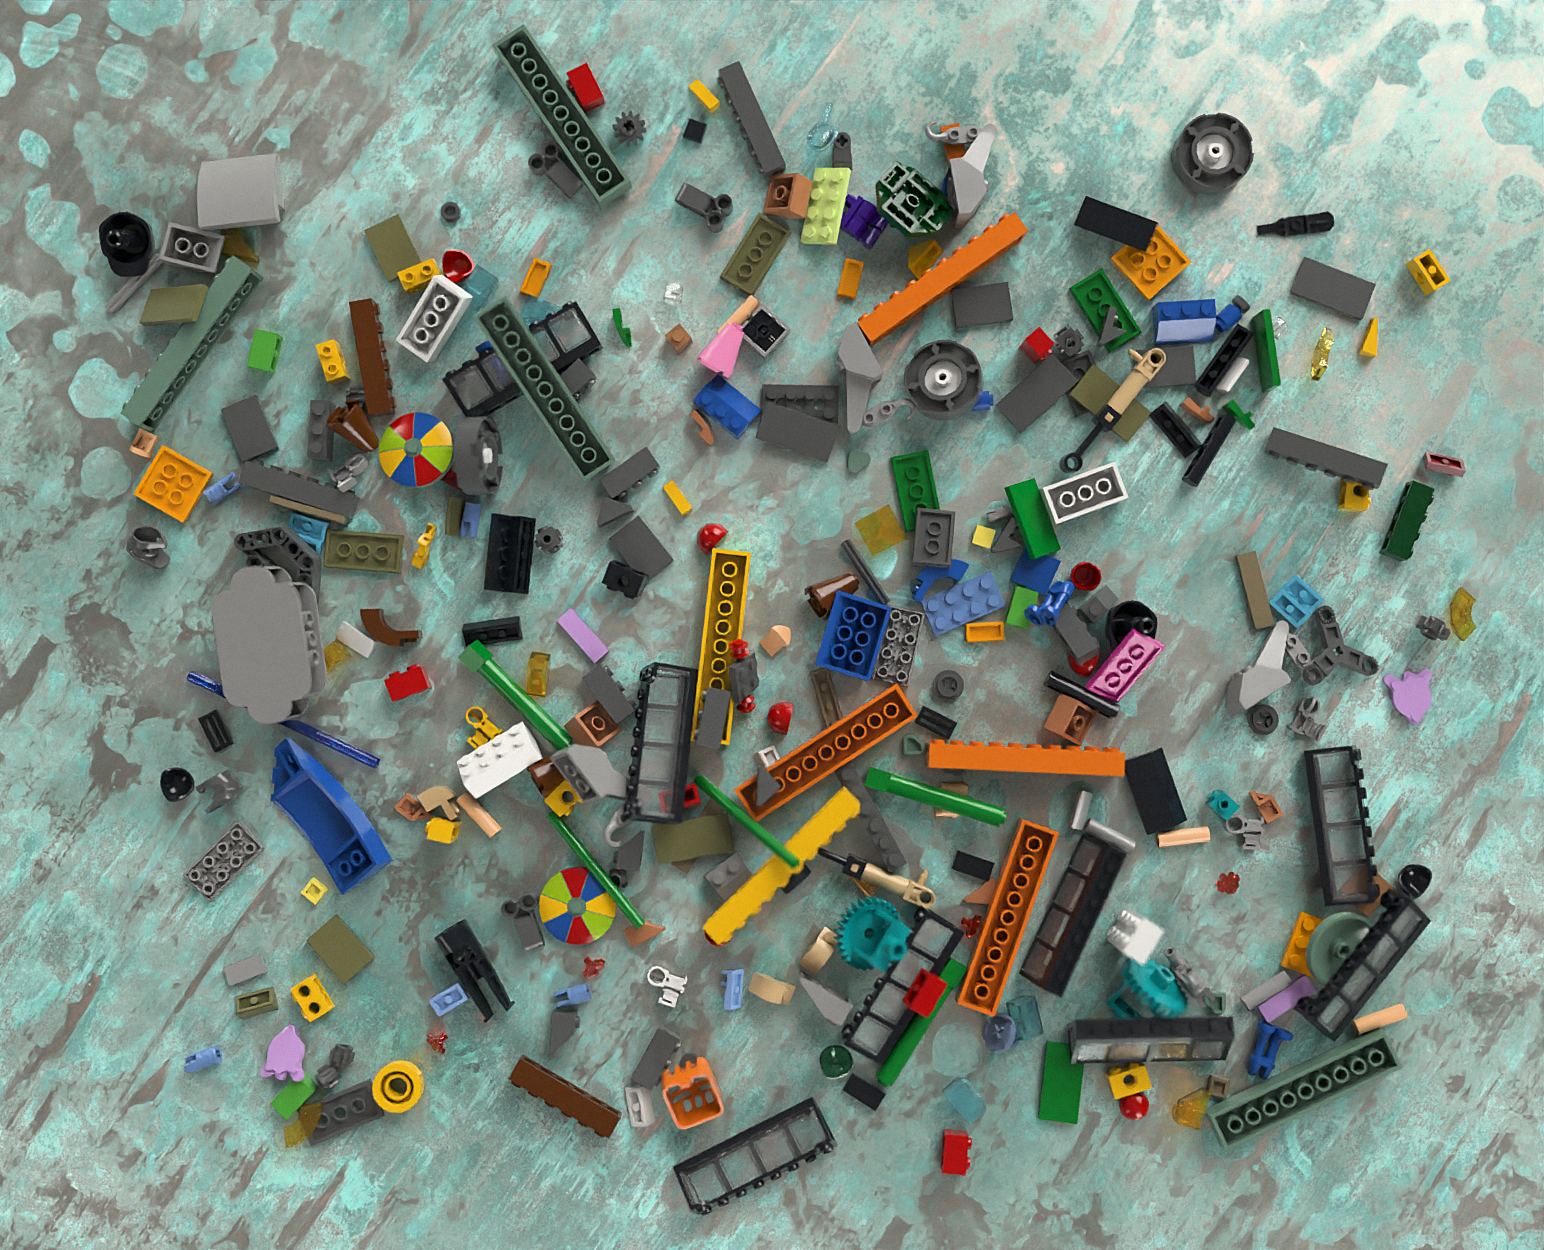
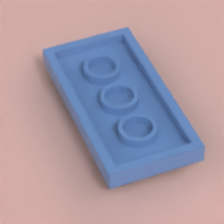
[920,571,1006,636]

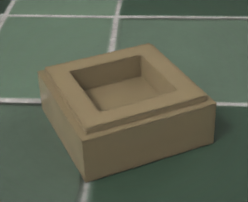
[1206,1074,1230,1099]

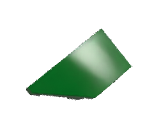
[612,308,632,347]
[1222,399,1255,430]

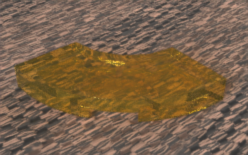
[1311,327,1334,381]
[1449,587,1477,641]
[284,1102,322,1148]

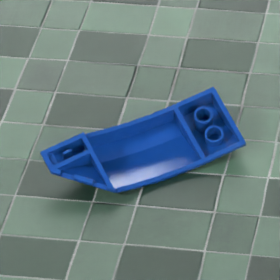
[270,737,392,895]

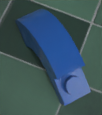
[912,559,970,603]

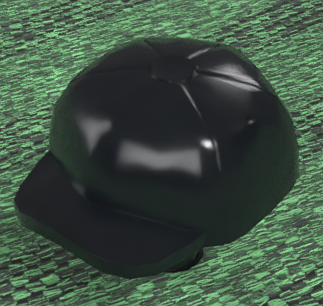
[99,211,155,277]
[1104,600,1158,654]

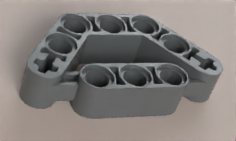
[234,526,322,604]

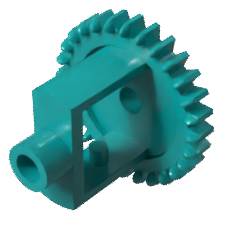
[834,896,911,972]
[1106,956,1189,1019]

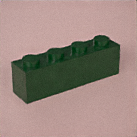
[1379,480,1435,561]

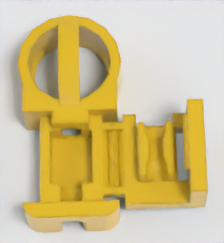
[412,523,437,569]
[466,707,502,749]

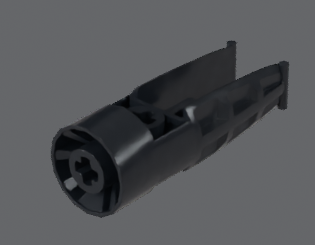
[434,919,515,1023]

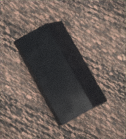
[484,513,536,594]
[1124,747,1187,835]

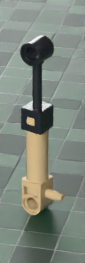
[1059,348,1166,474]
[817,847,936,908]

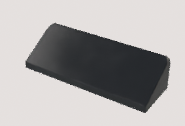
[1149,401,1202,458]
[462,616,523,647]

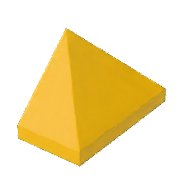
[908,239,944,280]

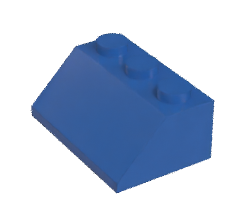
[1152,299,1216,345]
[693,375,762,440]

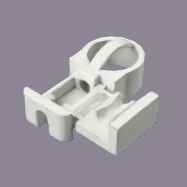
[647,966,688,1008]

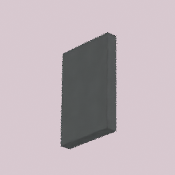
[951,282,1013,329]
[1136,346,1196,389]
[1060,350,1096,417]
[220,395,279,463]
[912,508,956,568]
[609,515,674,582]

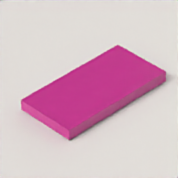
[1086,629,1165,703]

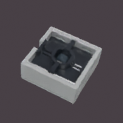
[742,304,790,360]

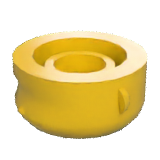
[372,1060,424,1113]

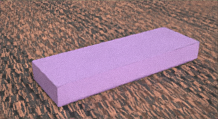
[557,608,610,664]
[1257,974,1317,1023]

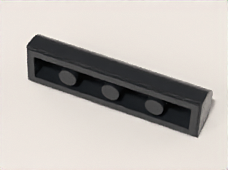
[1194,324,1254,397]
[1182,414,1236,487]
[1043,670,1120,719]

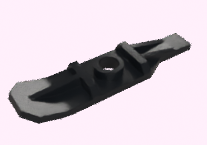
[1257,211,1335,237]

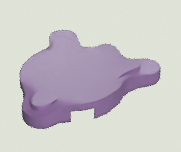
[1383,669,1432,724]
[260,1025,305,1082]

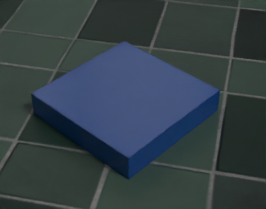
[1010,546,1061,596]

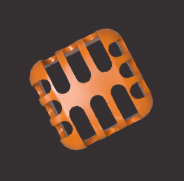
[661,1057,724,1129]

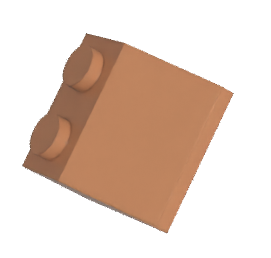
[763,173,813,219]
[1044,693,1097,746]
[564,700,622,748]

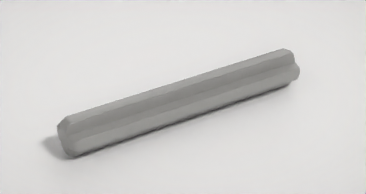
[105,254,163,314]

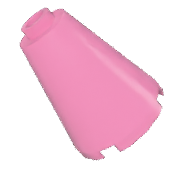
[697,322,744,378]

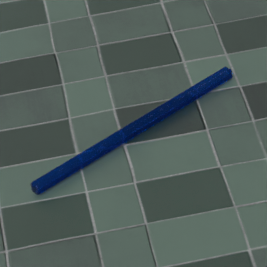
[187,671,380,768]

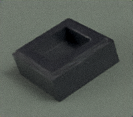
[683,118,707,144]

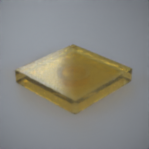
[855,504,907,556]

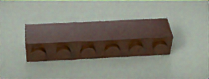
[349,298,397,418]
[508,1055,622,1138]

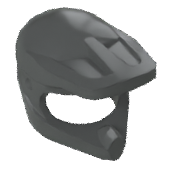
[126,526,170,569]
[196,770,244,814]

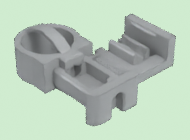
[328,452,369,493]
[1286,696,1328,741]
[1222,814,1264,850]

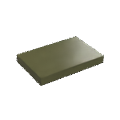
[364,214,421,283]
[306,914,374,984]

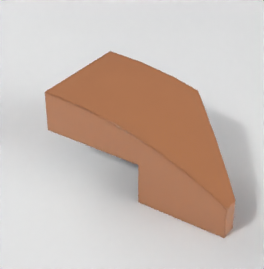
[1179,397,1215,423]
[690,409,714,445]
[1249,791,1284,825]
[394,792,434,822]
[962,877,996,905]
[623,919,666,947]

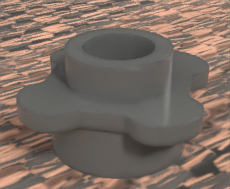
[609,869,628,888]

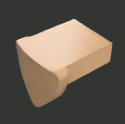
[129,428,160,459]
[759,626,791,656]

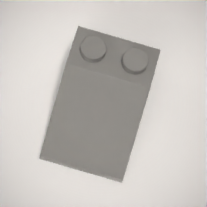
[159,222,226,274]
[705,850,766,903]
[799,970,853,1026]

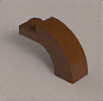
[360,609,423,647]

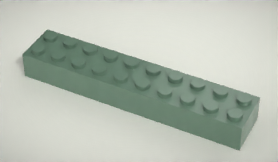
[492,24,632,208]
[120,256,263,432]
[473,295,615,482]
[1204,1028,1402,1151]

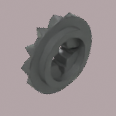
[933,670,964,701]
[1247,704,1279,735]

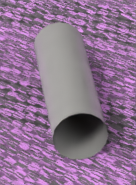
[1083,818,1136,855]
[1240,971,1292,1011]

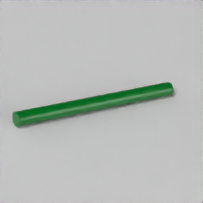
[694,775,801,870]
[546,811,646,930]

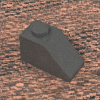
[1077,585,1118,624]
[613,830,645,871]
[550,1010,580,1053]

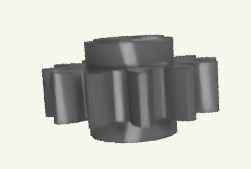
[612,111,647,147]
[1415,615,1451,641]

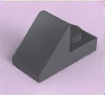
[1096,306,1127,348]
[990,517,1022,553]

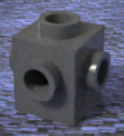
[1053,324,1084,357]
[534,525,563,555]

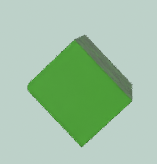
[246,329,283,374]
[1004,586,1039,630]
[270,1073,319,1120]

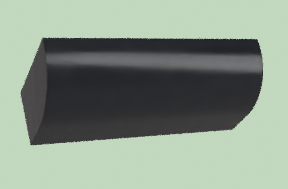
[1074,196,1159,252]

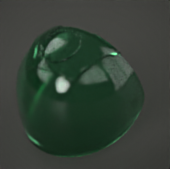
[819,1045,854,1079]

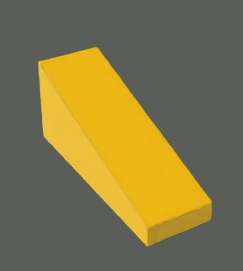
[688,79,720,114]
[1358,317,1378,358]
[663,480,693,516]

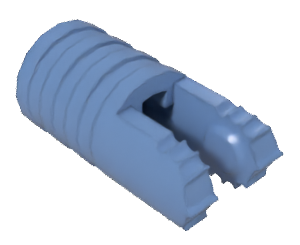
[204,472,244,505]
[459,502,482,539]
[553,983,591,1009]
[184,1046,222,1073]

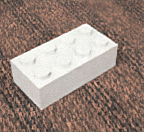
[396,275,474,362]
[1039,462,1129,526]
[457,721,542,798]
[1106,908,1164,965]

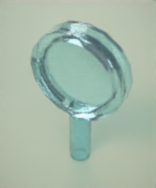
[807,102,837,152]

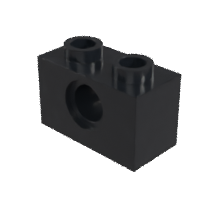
[602,560,649,599]

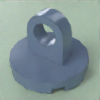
[983,1013,1021,1053]

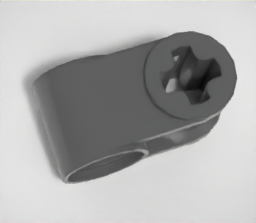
[833,132,852,171]

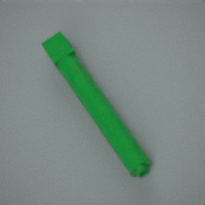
[458,640,573,751]
[864,767,1007,827]
[876,957,967,1088]

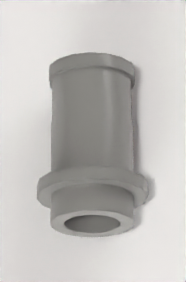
[987,505,1012,523]

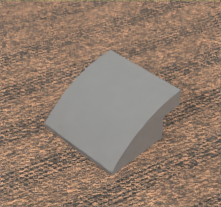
[197,153,285,231]

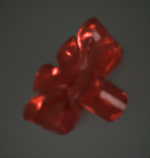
[1216,872,1240,894]
[961,915,982,938]
[583,957,605,979]
[426,1033,448,1054]

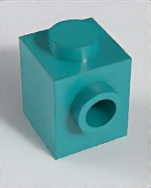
[1205,790,1240,821]

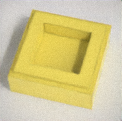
[971,525,996,549]
[300,877,328,905]

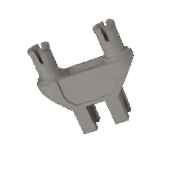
[1164,947,1215,1009]

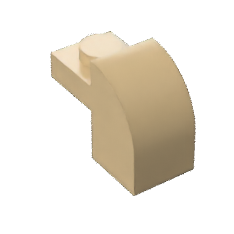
[417,786,460,821]
[799,927,838,975]
[748,972,796,1004]

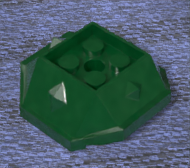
[875,161,954,239]

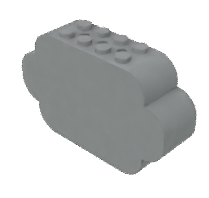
[211,566,328,724]

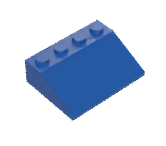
[814,590,892,681]

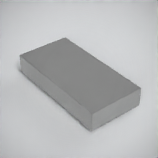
[223,953,268,986]

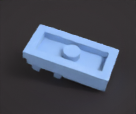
[721,969,744,1010]
[429,981,469,1017]

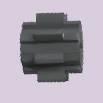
[345,386,367,409]
[329,1044,355,1068]
[315,1064,341,1090]

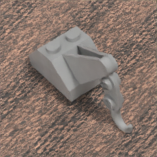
[925,120,997,229]
[835,322,915,434]
[1225,620,1316,717]
[550,744,653,847]

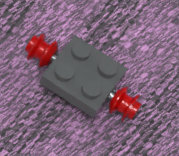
[729,639,759,713]

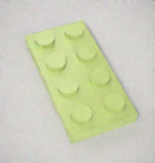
[800,168,851,245]

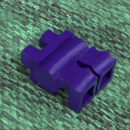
[840,194,889,250]

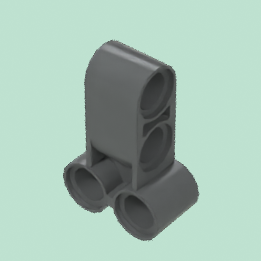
[528,140,584,199]
[674,183,733,233]
[501,891,545,952]

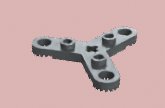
[1302,605,1379,686]

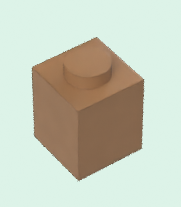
[665,323,693,354]

